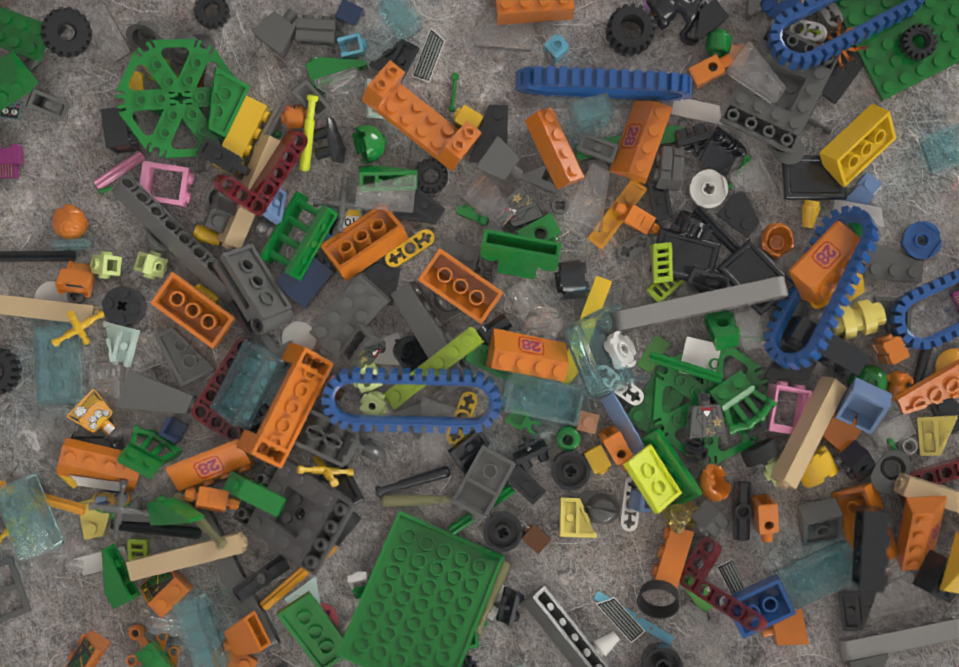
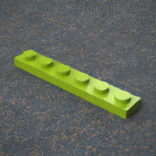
[383,326,483,410]

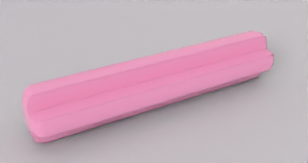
[94,151,146,189]

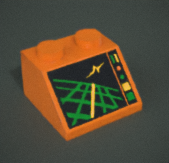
[140,570,194,618]
[66,630,111,667]

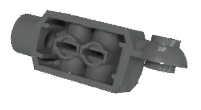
[294,409,386,468]

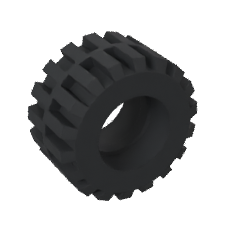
[605,3,656,57]

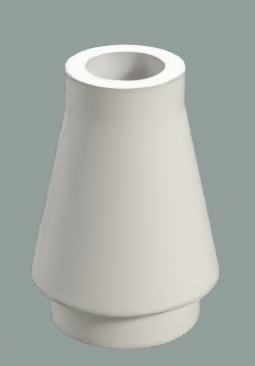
[592,631,620,657]

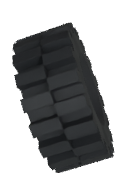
[41,7,92,58]
[0,347,22,395]

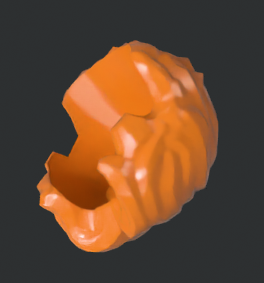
[52,204,88,241]
[760,222,794,260]
[699,464,731,502]

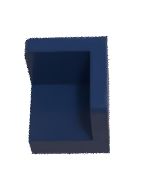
[335,0,365,26]
[158,416,189,443]

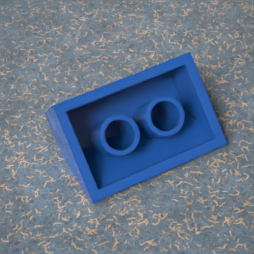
[722,575,796,639]

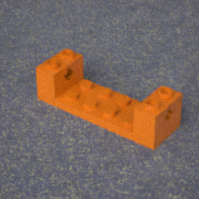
[361,60,482,172]
[236,342,334,469]

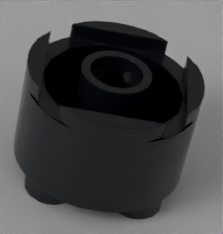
[555,259,590,301]
[102,287,147,326]
[550,450,590,491]
[483,511,522,552]
[641,642,683,667]

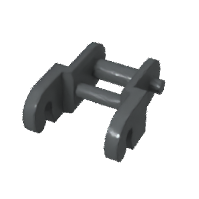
[478,256,497,282]

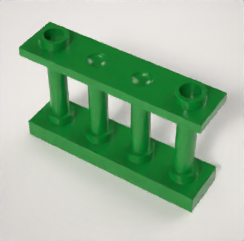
[260,190,338,281]

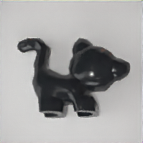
[646,0,702,46]

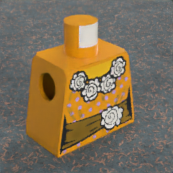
[66,389,115,435]

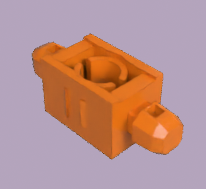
[612,202,660,235]
[184,486,240,513]

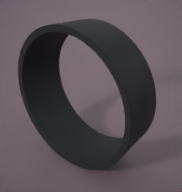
[637,580,680,619]

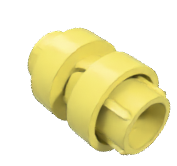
[829,299,886,340]

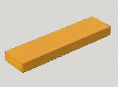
[587,179,648,250]

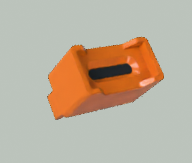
[55,261,95,298]

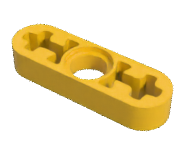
[385,229,435,268]
[446,391,478,444]

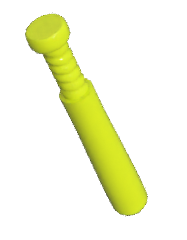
[299,95,318,172]

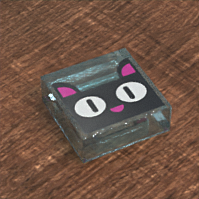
[0,101,23,121]

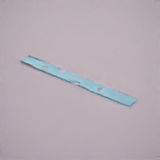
[593,591,674,645]

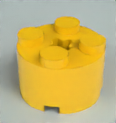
[800,445,839,488]

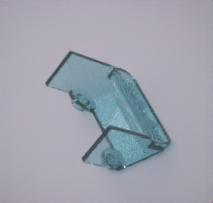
[564,304,650,398]

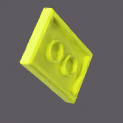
[623,444,682,514]

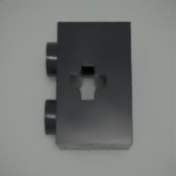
[838,440,876,483]

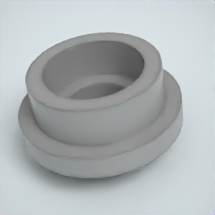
[898,436,918,456]

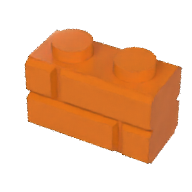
[871,334,910,364]

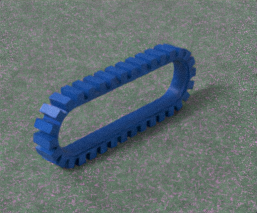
[767,0,925,70]
[515,66,693,102]
[763,206,879,370]
[888,268,959,350]
[322,367,501,434]

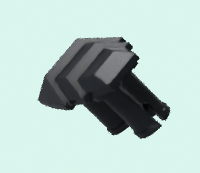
[313,117,346,164]

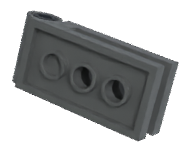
[213,244,293,335]

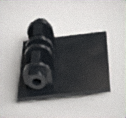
[699,126,747,178]

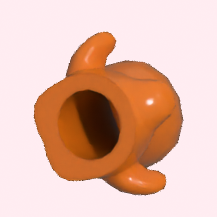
[887,371,914,402]

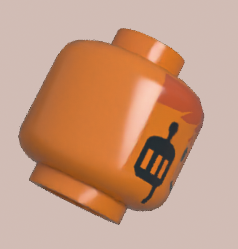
[280,104,307,130]

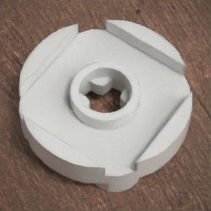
[689,169,728,209]
[604,331,636,370]

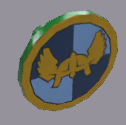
[91,489,131,520]

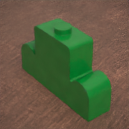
[480,229,562,279]

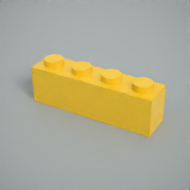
[212,96,270,177]

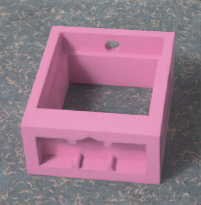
[139,161,195,208]
[766,381,812,434]

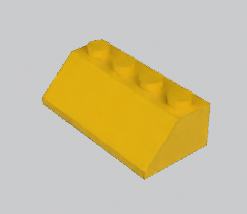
[819,104,897,187]

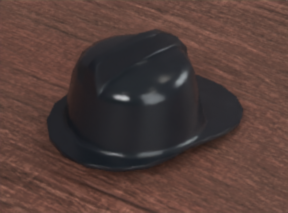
[393,335,428,373]

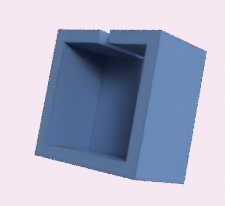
[835,378,892,434]

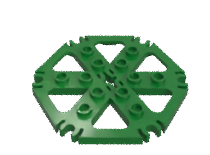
[115,38,234,159]
[652,340,769,464]

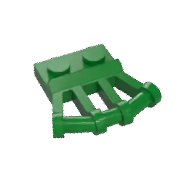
[709,370,777,435]
[117,425,183,480]

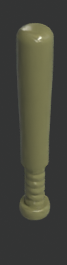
[172,492,227,549]
[381,493,455,507]
[475,560,511,635]

